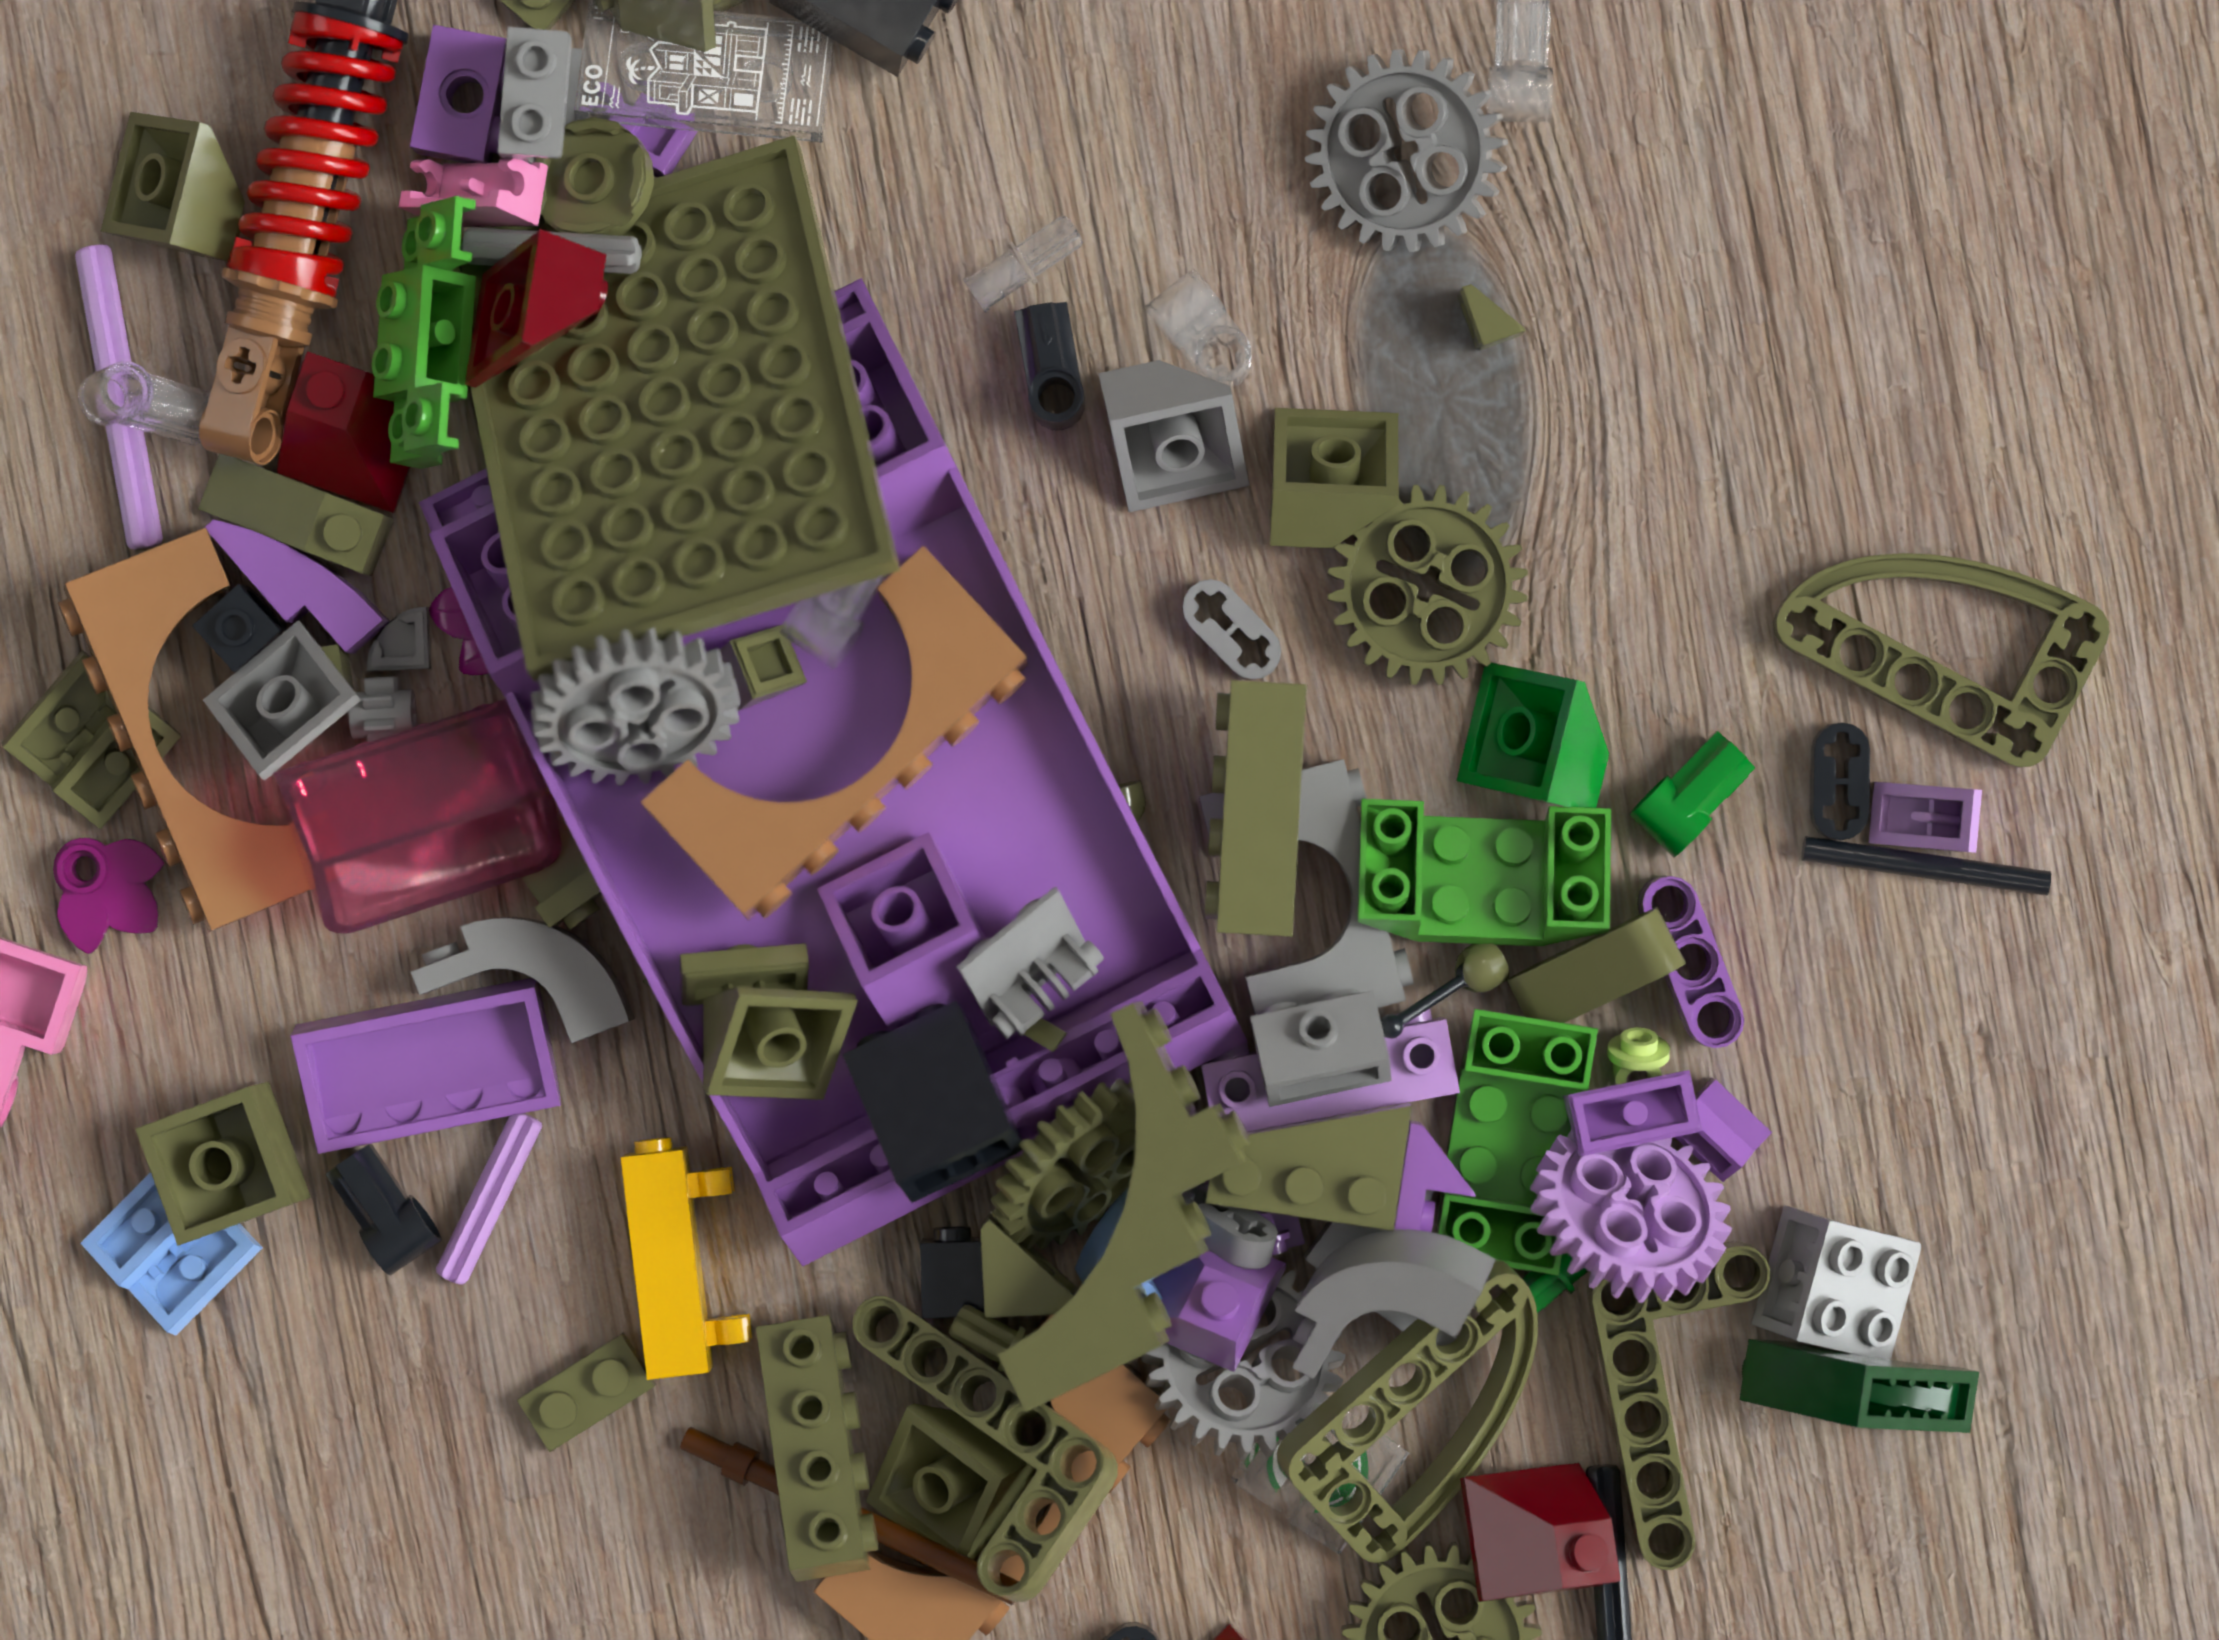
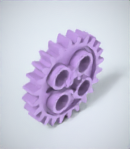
[1530,1129,1731,1303]

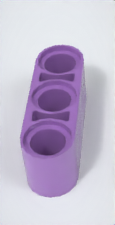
[1637,875,1745,1048]

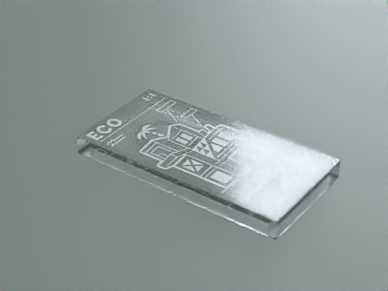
[574,0,835,143]

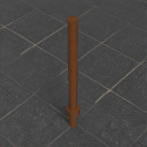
[680,1427,1019,1605]

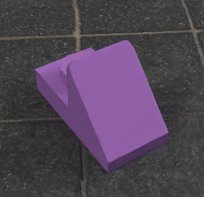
[1394,1121,1476,1232]

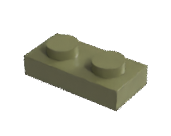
[517,1332,656,1452]

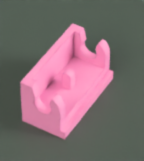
[399,158,548,227]

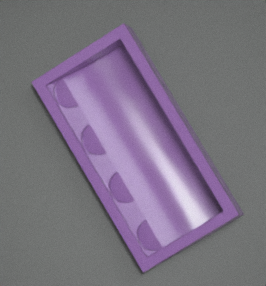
[290,978,561,1154]

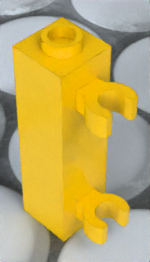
[620,1137,753,1380]

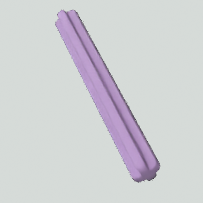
[75,245,163,549]

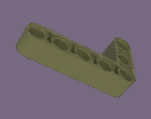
[1587,1241,1770,1570]
[852,1296,1118,1602]

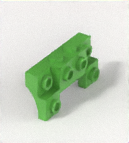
[372,196,476,469]

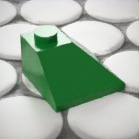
[1456,662,1609,808]

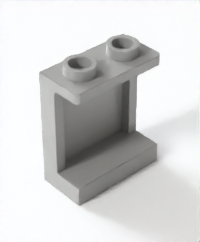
[498,27,586,164]

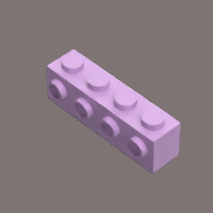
[1201,1009,1460,1132]

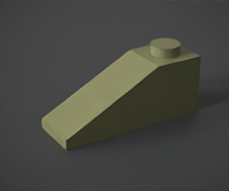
[198,454,394,576]

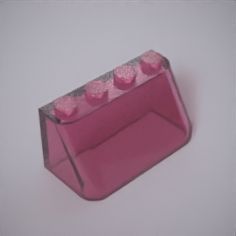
[274,699,562,934]

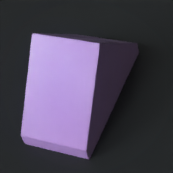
[1869,782,1982,853]

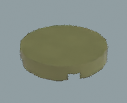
[535,117,654,235]

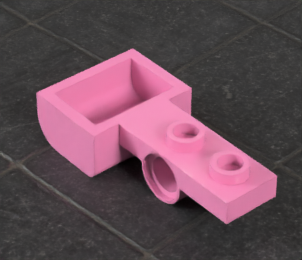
[0,937,87,1128]

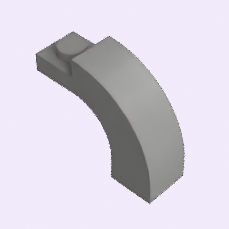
[411,917,635,1044]
[1292,1229,1496,1379]

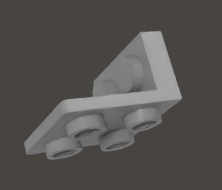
[1751,1205,1921,1359]

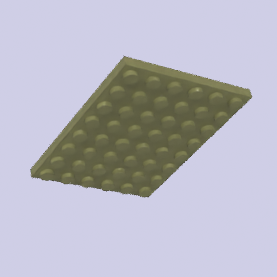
[452,135,900,682]

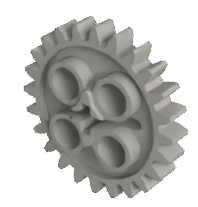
[1305,49,1508,252]
[531,628,740,785]
[1142,1270,1345,1460]

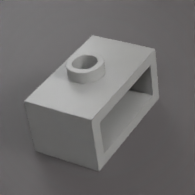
[1250,989,1392,1107]

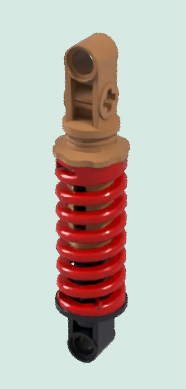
[199,0,409,465]

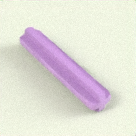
[436,1113,542,1285]

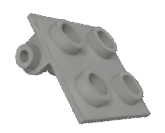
[957,887,1104,1039]

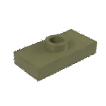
[680,943,809,1006]

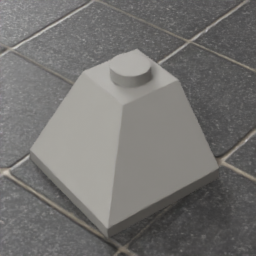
[1098,360,1249,512]
[203,620,361,781]

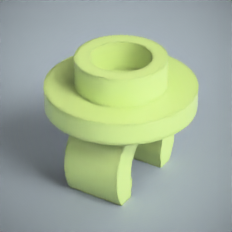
[1607,1027,1670,1085]

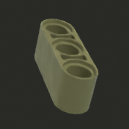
[1506,907,1686,1023]

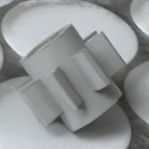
[348,677,417,751]

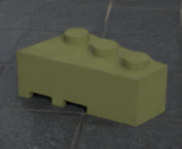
[1206,1103,1412,1231]

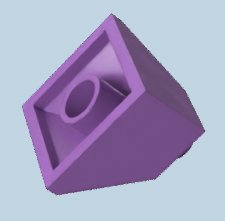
[1153,1250,1286,1372]

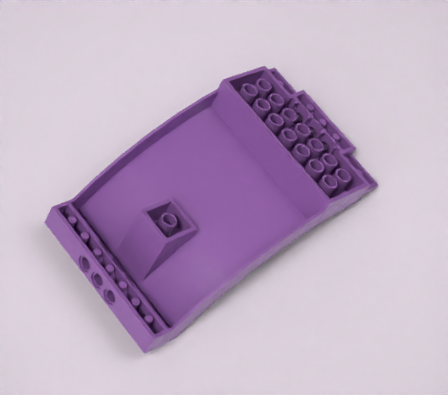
[419,278,1248,1267]

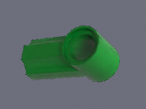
[1629,731,1755,858]

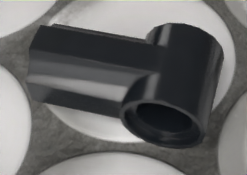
[1014,302,1085,430]
[325,1143,442,1276]

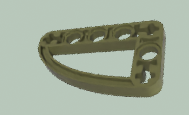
[1773,553,2110,768]
[1277,1260,1538,1563]

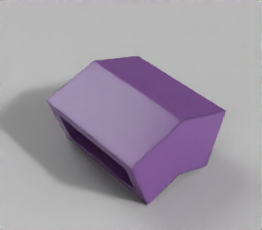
[1675,1078,1772,1182]

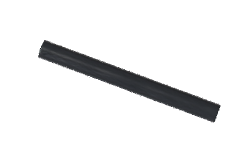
[1801,836,2051,896]

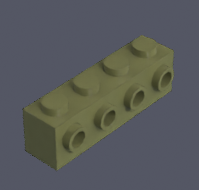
[1205,680,1307,937]
[756,1315,878,1582]

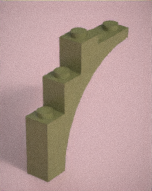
[998,1001,1251,1413]

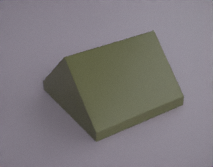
[703,987,858,1100]
[981,1210,1079,1318]

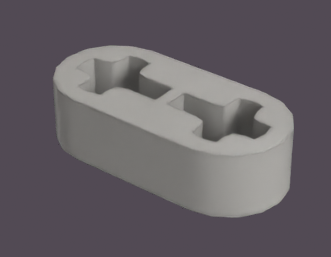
[1182,579,1281,680]
[1181,1183,1278,1269]

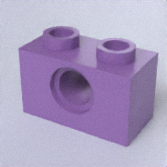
[410,24,507,164]

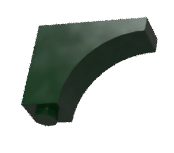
[1739,1339,1979,1433]

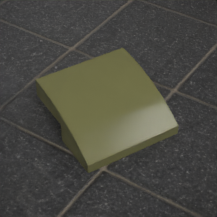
[2,650,181,830]

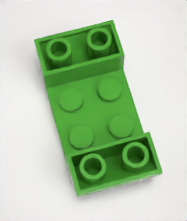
[1358,799,1611,946]
[1436,1009,1598,1275]

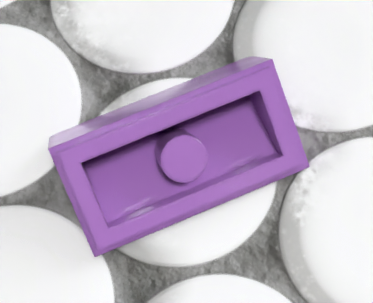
[1563,1070,1702,1156]

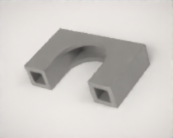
[1198,759,1414,1015]

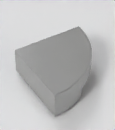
[367,607,431,671]

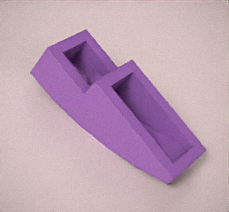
[204,519,390,654]

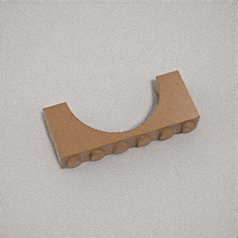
[57,527,351,932]
[641,545,1028,920]
[813,1314,1171,1640]

